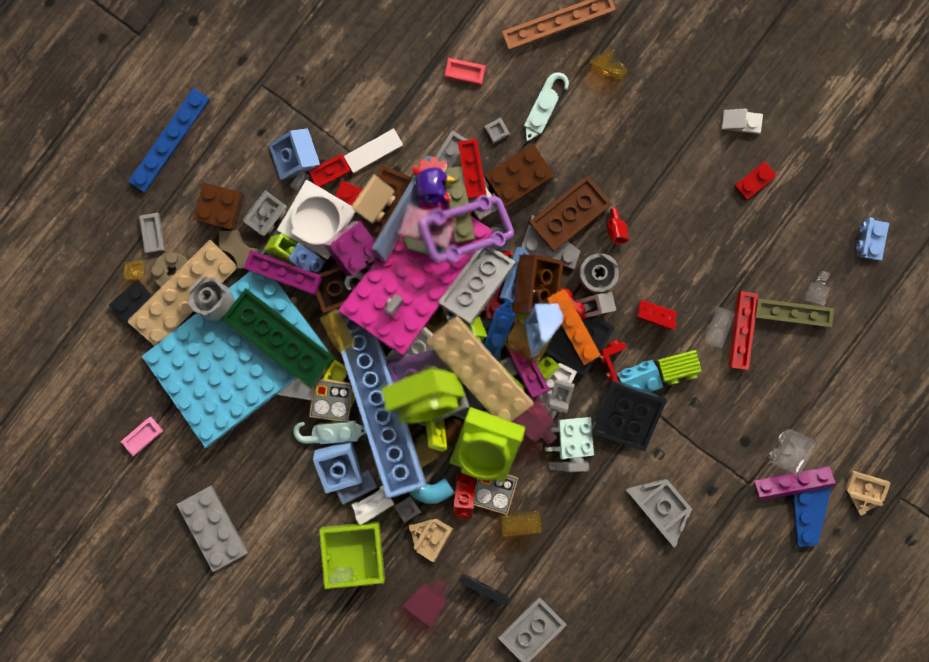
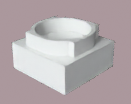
[277,180,355,260]

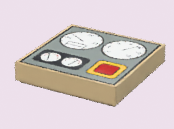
[310,379,353,422]
[474,475,518,515]

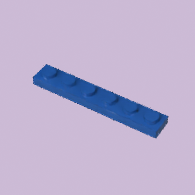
[128,88,210,193]

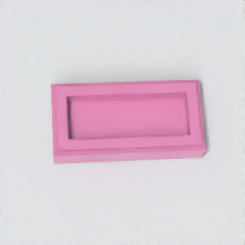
[121,417,163,456]

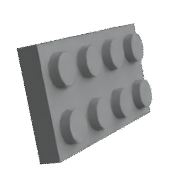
[438,246,516,325]
[177,485,248,572]

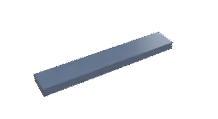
[372,156,432,261]

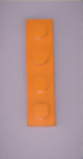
[547,289,601,365]

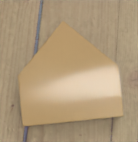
[846,471,890,515]
[409,519,454,562]

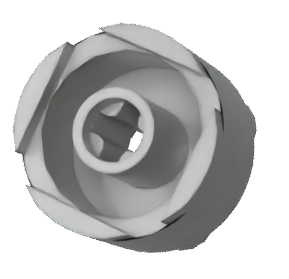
[578,253,619,293]
[188,277,235,322]

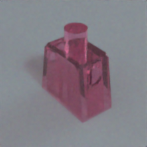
[511,397,557,445]
[403,578,448,628]

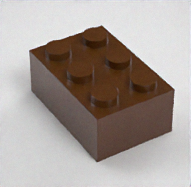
[484,144,554,209]
[513,254,563,316]

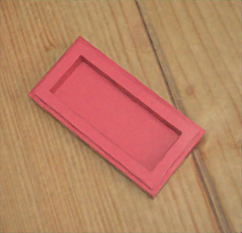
[444,58,485,85]

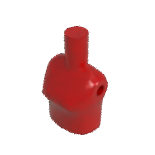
[607,208,629,244]

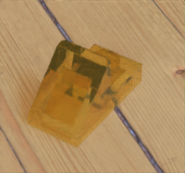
[588,48,628,80]
[320,309,357,353]

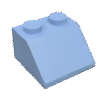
[268,129,320,180]
[525,304,563,357]
[313,442,363,493]

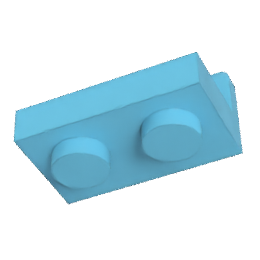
[617,360,663,392]

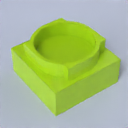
[381,368,465,423]
[450,407,525,483]
[320,521,385,589]

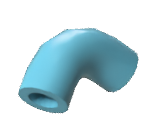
[408,478,455,504]

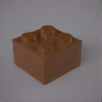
[193,182,244,231]
[316,267,355,317]

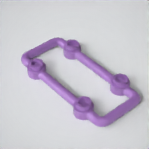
[419,195,514,263]

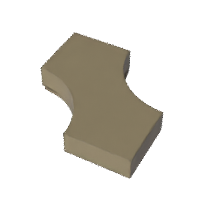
[219,230,258,269]

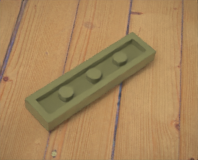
[445,166,475,244]
[755,299,834,327]

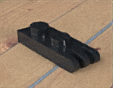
[460,574,509,606]

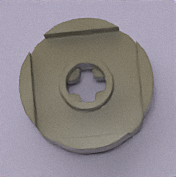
[152,252,188,287]

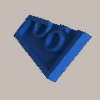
[792,487,832,547]

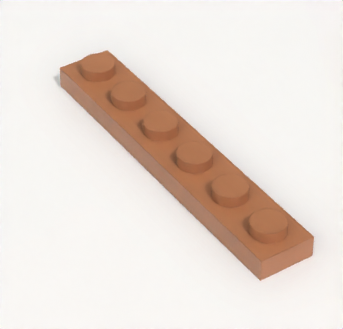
[502,0,616,51]

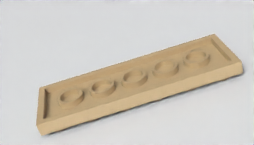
[128,240,238,346]
[426,316,533,422]

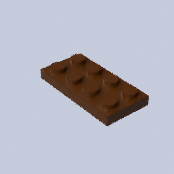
[358,165,413,242]
[529,175,612,253]

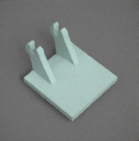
[543,417,594,459]

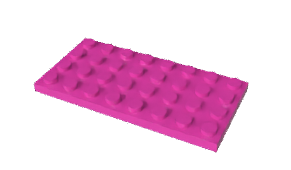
[339,201,493,356]

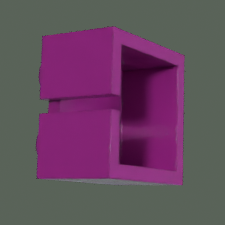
[323,221,378,276]

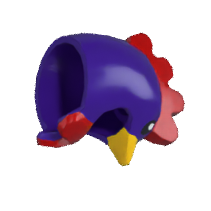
[412,157,455,206]

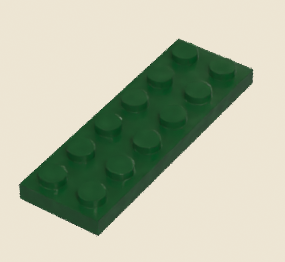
[222,288,336,389]

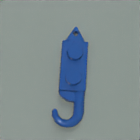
[483,300,515,360]

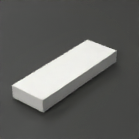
[344,128,403,173]

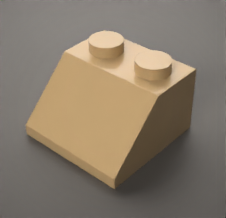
[351,175,396,225]

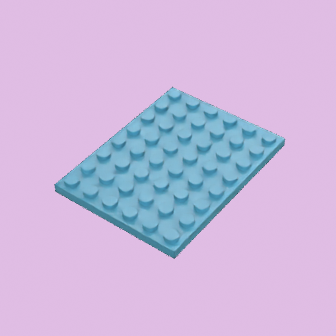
[142,271,330,448]

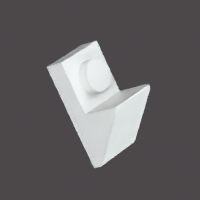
[721,109,763,134]

